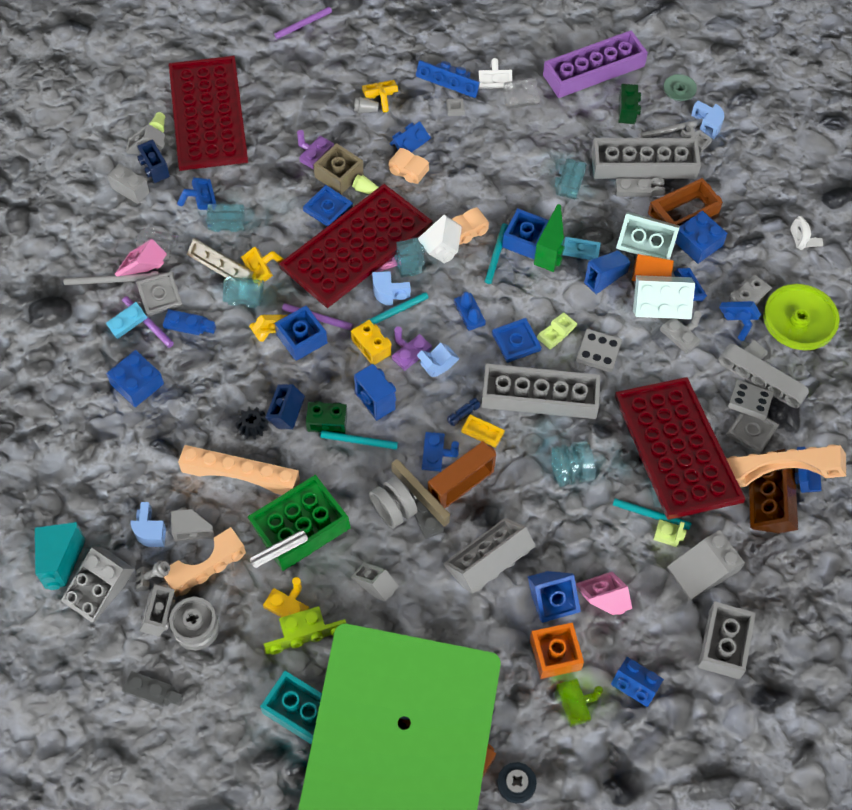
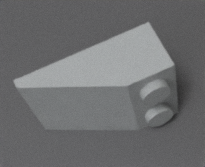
[667,530,745,601]

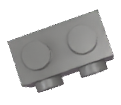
[107,164,150,204]
[729,275,772,307]
[140,584,175,637]

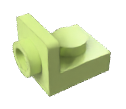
[653,519,687,547]

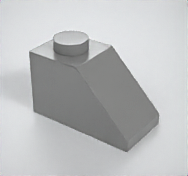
[126,124,165,154]
[171,508,215,541]
[351,563,399,601]

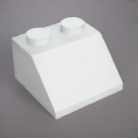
[418,214,462,264]

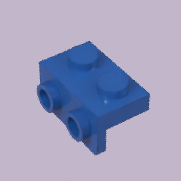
[389,121,431,152]
[795,447,822,493]
[611,657,664,707]

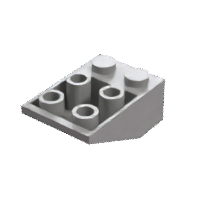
[61,547,134,623]

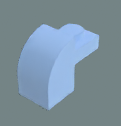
[691,100,724,139]
[372,271,411,306]
[417,343,460,377]
[131,502,166,547]

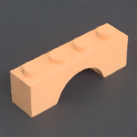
[163,527,246,597]

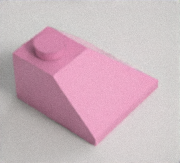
[115,239,167,277]
[576,572,632,615]

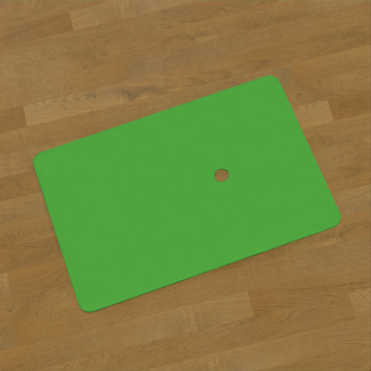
[298,624,501,810]

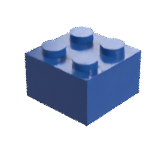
[502,208,549,259]
[675,211,728,264]
[274,305,328,361]
[106,350,164,408]
[354,364,396,421]

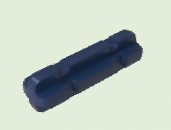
[447,398,480,426]

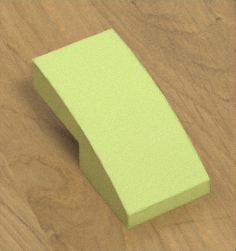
[537,313,577,350]

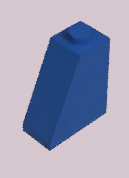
[584,251,630,294]

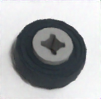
[497,762,537,804]

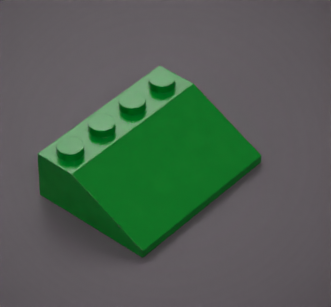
[248,475,351,571]

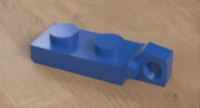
[163,309,216,336]

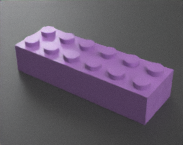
[543,30,648,98]

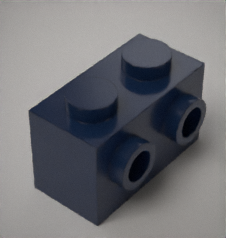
[137,140,170,183]
[265,384,305,430]

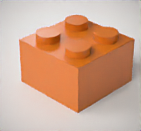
[530,622,584,679]

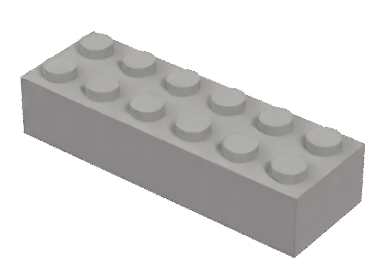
[591,138,701,179]
[481,364,600,419]

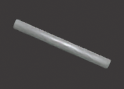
[638,118,703,138]

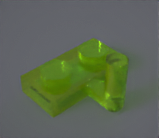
[556,679,603,727]

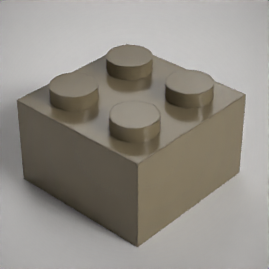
[314,143,364,195]

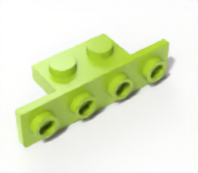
[264,606,346,655]

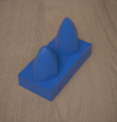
[454,291,486,331]

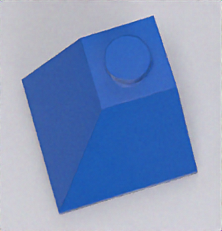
[528,571,581,623]

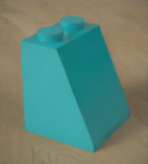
[35,522,86,590]

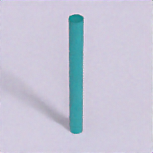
[485,223,508,284]
[361,292,429,324]
[321,430,398,450]
[612,498,692,530]

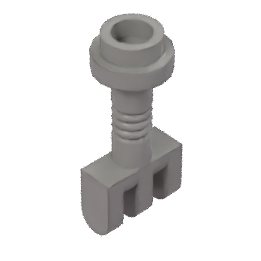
[136,561,170,591]

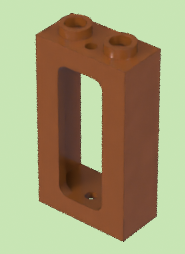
[648,178,723,226]
[428,441,496,508]

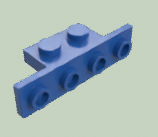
[416,60,480,98]

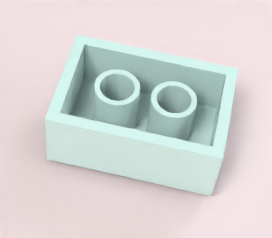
[616,212,680,260]
[633,275,695,319]

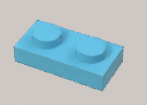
[562,237,601,260]
[106,302,148,339]

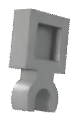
[680,125,713,153]

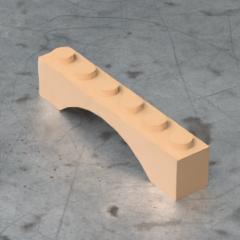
[178,445,300,495]
[726,445,846,487]

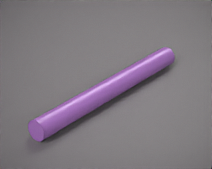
[274,7,332,39]
[122,296,174,348]
[282,303,353,331]

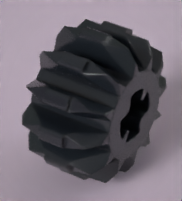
[235,407,269,440]

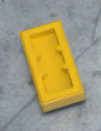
[461,414,505,448]

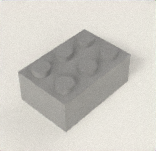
[698,601,756,680]

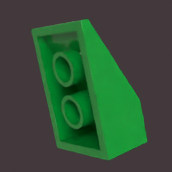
[534,204,565,272]

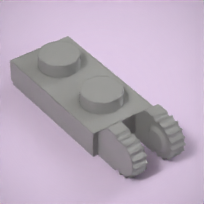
[615,178,665,197]

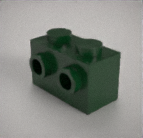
[618,84,641,124]
[306,401,348,434]

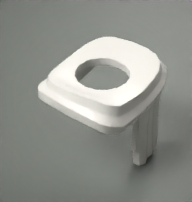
[790,216,823,250]

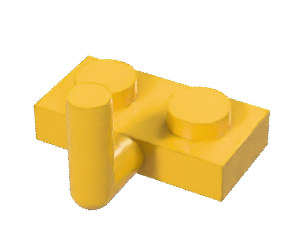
[362,80,398,112]
[241,247,284,286]
[249,315,288,342]
[263,577,309,617]

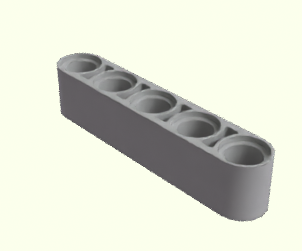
[718,344,809,408]

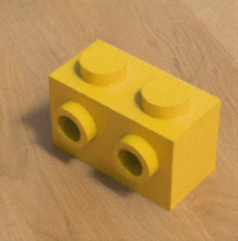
[351,320,392,365]

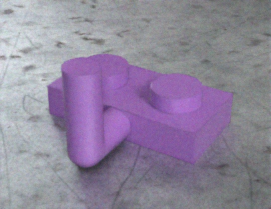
[297,130,334,169]
[392,327,432,371]

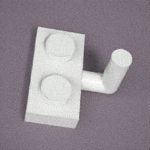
[478,58,513,89]

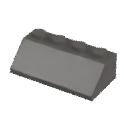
[443,518,535,593]

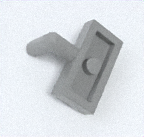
[660,311,701,354]

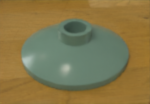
[663,74,697,101]

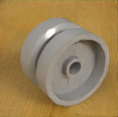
[369,476,417,529]
[169,597,220,651]

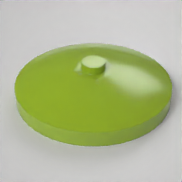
[763,284,840,350]

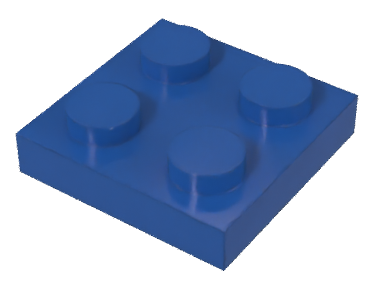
[303,185,353,227]
[492,318,542,363]

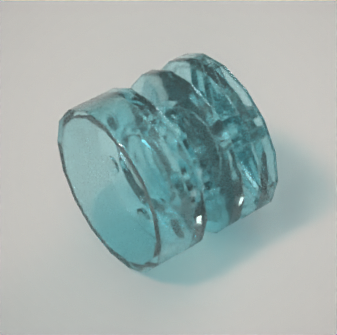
[551,440,596,487]

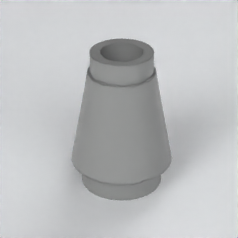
[354,96,379,113]

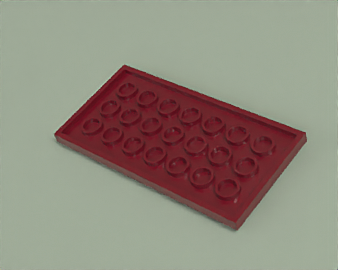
[169,56,249,171]
[279,184,433,309]
[615,377,745,520]

